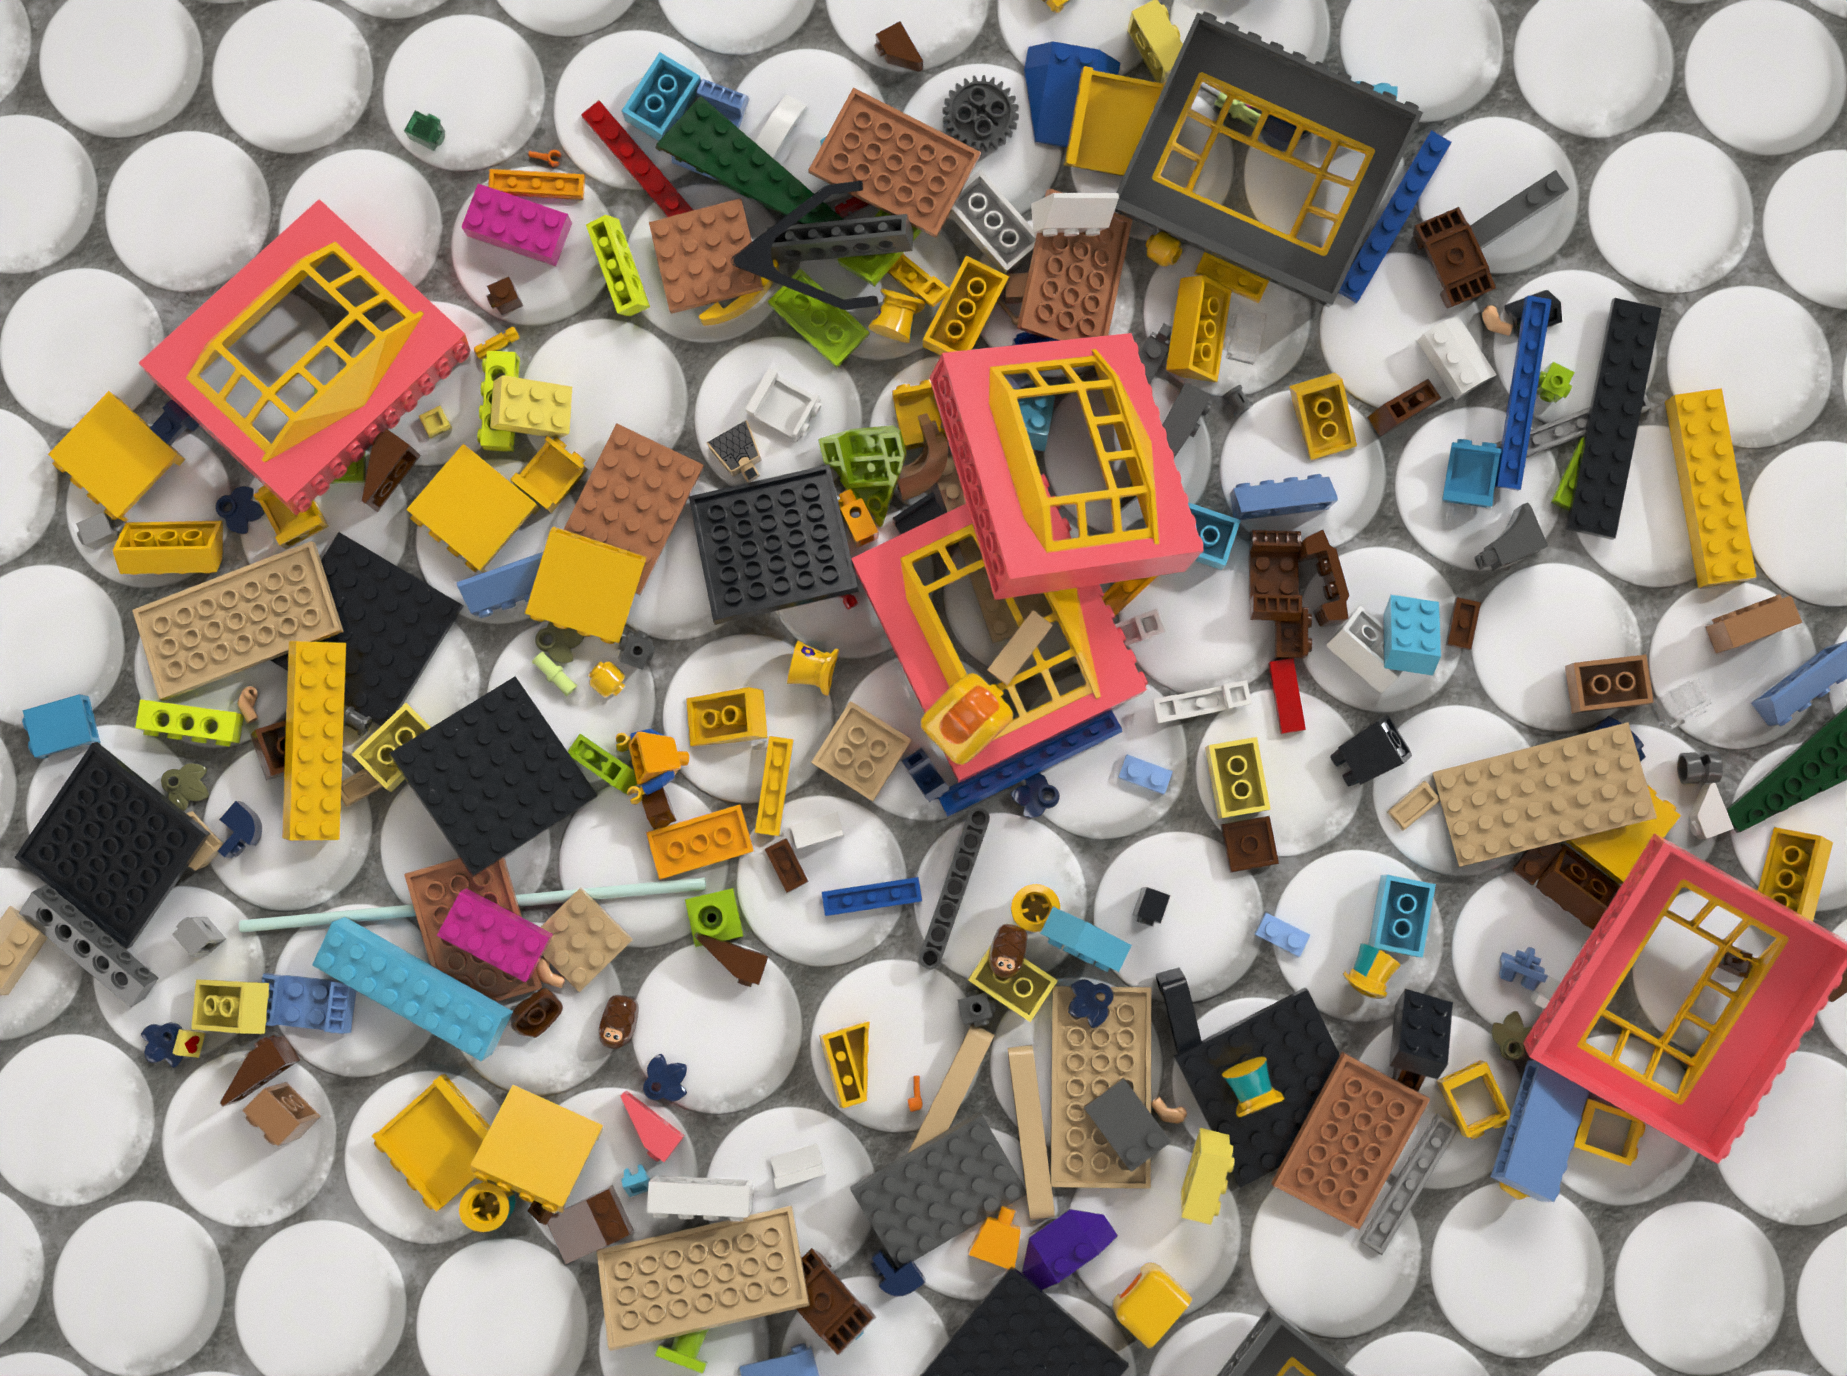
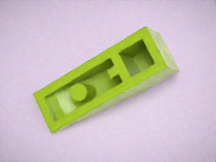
[568,734,637,796]

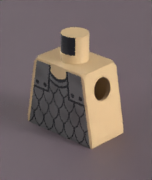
[706,420,762,483]

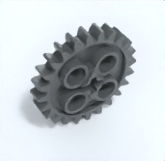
[942,75,1019,153]

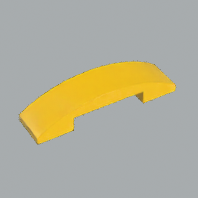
[887,253,950,307]
[699,259,779,326]

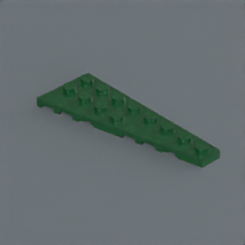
[655,96,844,224]
[1726,705,1847,833]

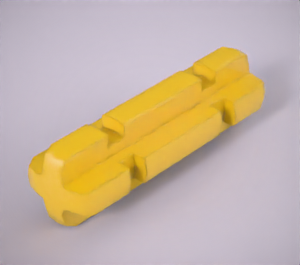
[474,327,520,359]

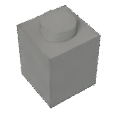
[76,512,120,550]

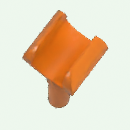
[528,150,561,167]
[907,1076,923,1112]

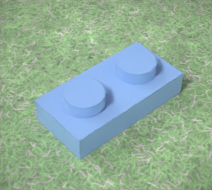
[1118,754,1173,795]
[1254,913,1310,957]

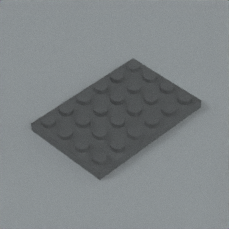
[850,1111,1027,1268]

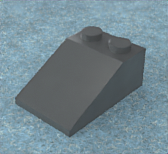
[1084,1078,1171,1172]

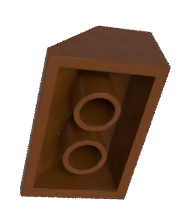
[1536,844,1621,930]

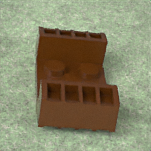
[1413,207,1496,309]
[1249,530,1302,622]
[1298,530,1350,627]
[796,1248,876,1355]

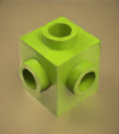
[1537,362,1575,403]

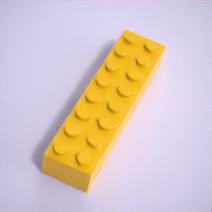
[1665,388,1757,588]
[282,641,346,840]

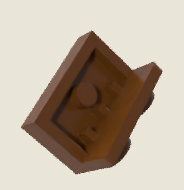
[1275,607,1312,658]

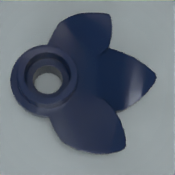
[215,486,265,534]
[1011,773,1060,818]
[1068,979,1114,1028]
[141,1022,183,1068]
[643,1054,687,1102]

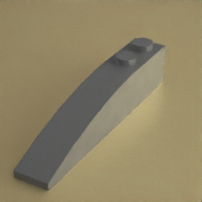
[1470,170,1569,249]
[1120,382,1212,511]

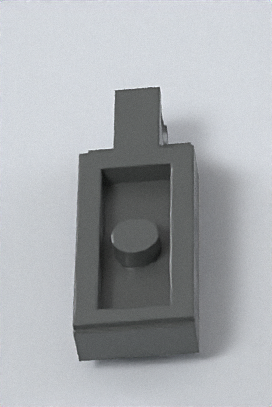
[1139,323,1172,384]

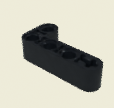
[1155,967,1202,1053]

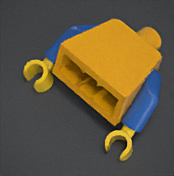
[616,729,689,805]

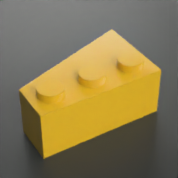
[819,1021,870,1108]

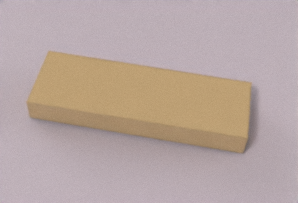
[987,611,1053,685]

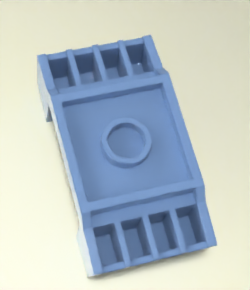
[671,79,749,180]
[262,973,356,1034]

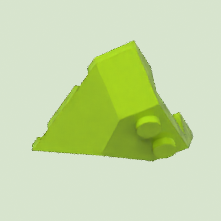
[818,425,907,527]

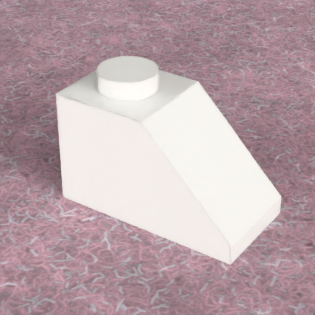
[1689,783,1734,840]

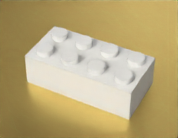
[949,169,1037,274]
[647,1175,754,1221]

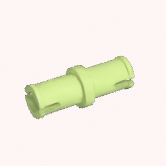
[1214,92,1261,128]
[532,652,578,696]

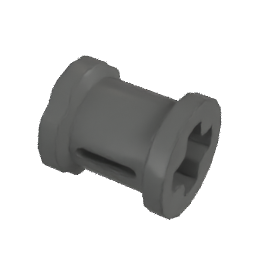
[1223,385,1254,416]
[343,706,373,737]

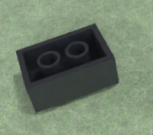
[1389,989,1453,1080]

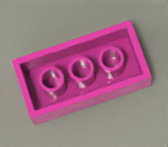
[461,183,572,266]
[437,888,554,982]

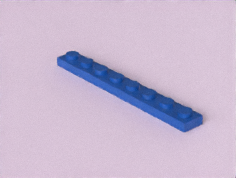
[1338,130,1452,303]
[1495,295,1552,491]
[938,710,1123,817]

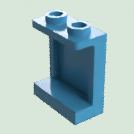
[1442,439,1501,508]
[22,694,101,759]

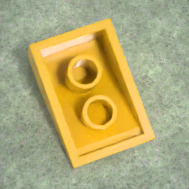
[1289,372,1357,460]
[686,687,768,746]

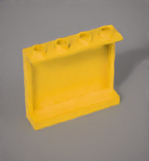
[1064,66,1166,176]
[48,391,186,522]
[406,444,541,573]
[525,527,647,644]
[1565,785,1681,885]
[372,1074,491,1212]
[470,1085,603,1213]

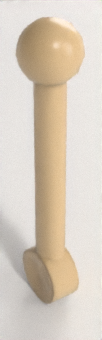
[997,298,1019,325]

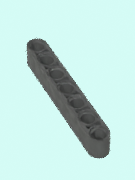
[919,807,990,969]

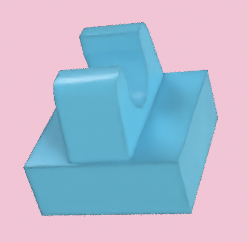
[621,1164,651,1197]

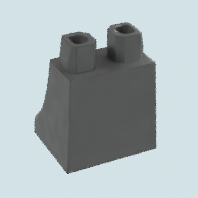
[1474,502,1548,570]

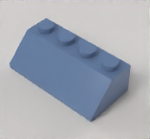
[1230,474,1338,520]
[456,552,543,618]
[1751,641,1847,726]

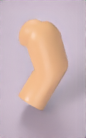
[237,686,258,724]
[1151,1096,1187,1124]

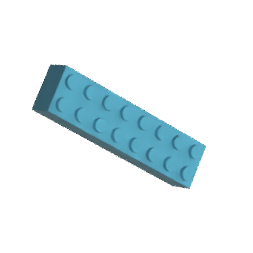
[312,917,513,1061]

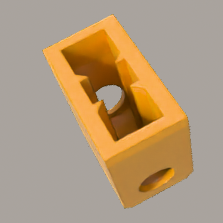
[839,489,879,548]
[968,1206,1021,1269]

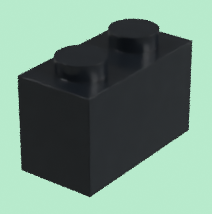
[1132,887,1170,926]

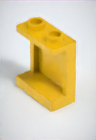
[892,379,948,450]
[510,435,588,514]
[253,486,329,549]

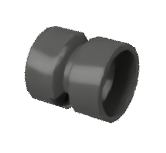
[1677,751,1723,784]

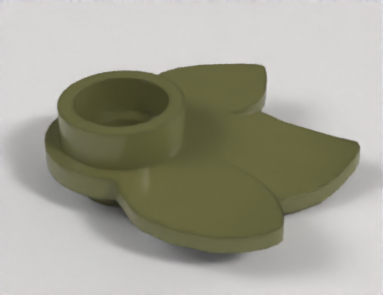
[535,621,584,663]
[161,763,209,811]
[1492,1011,1532,1061]

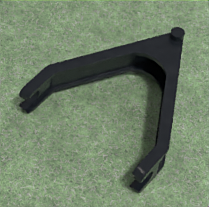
[731,180,879,310]

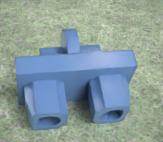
[1499,947,1548,991]

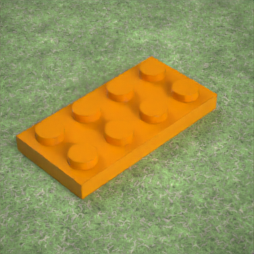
[646,804,754,880]

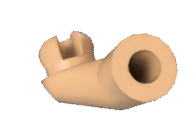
[1482,305,1513,336]
[536,956,565,988]

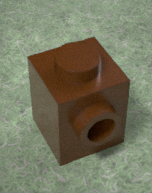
[486,277,524,315]
[641,788,677,829]

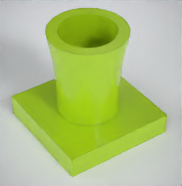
[685,888,744,947]
[655,1329,709,1374]

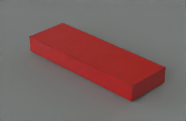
[1268,658,1306,734]

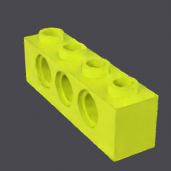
[586,215,650,317]
[477,351,520,452]
[135,699,244,747]

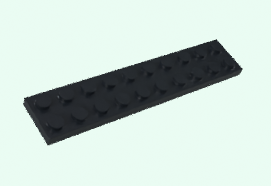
[1566,298,1662,540]

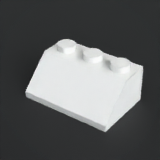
[1031,193,1119,237]
[1417,315,1497,400]
[1326,606,1403,693]

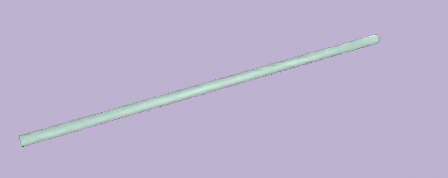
[239,877,706,933]

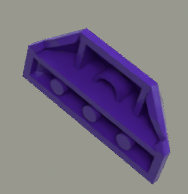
[1022,1209,1118,1290]

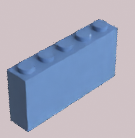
[1491,1060,1589,1202]

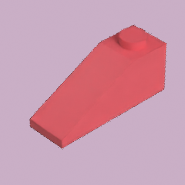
[620,1090,685,1162]

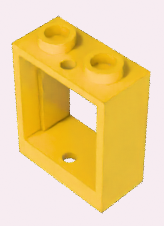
[1436,1060,1511,1139]
[1574,1099,1646,1166]

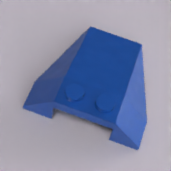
[1024,41,1121,147]

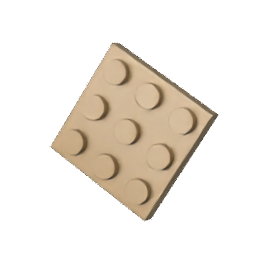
[811,701,912,802]
[541,887,633,992]

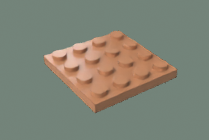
[649,198,764,314]

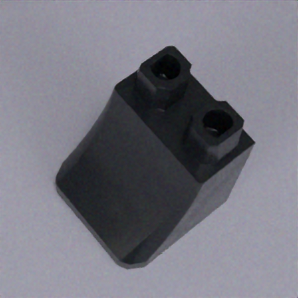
[1330,715,1412,787]

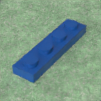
[822,877,922,916]

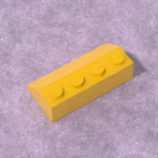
[923,255,1009,356]
[1166,275,1232,382]
[112,521,223,575]
[1758,827,1833,921]

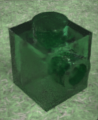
[404,110,445,151]

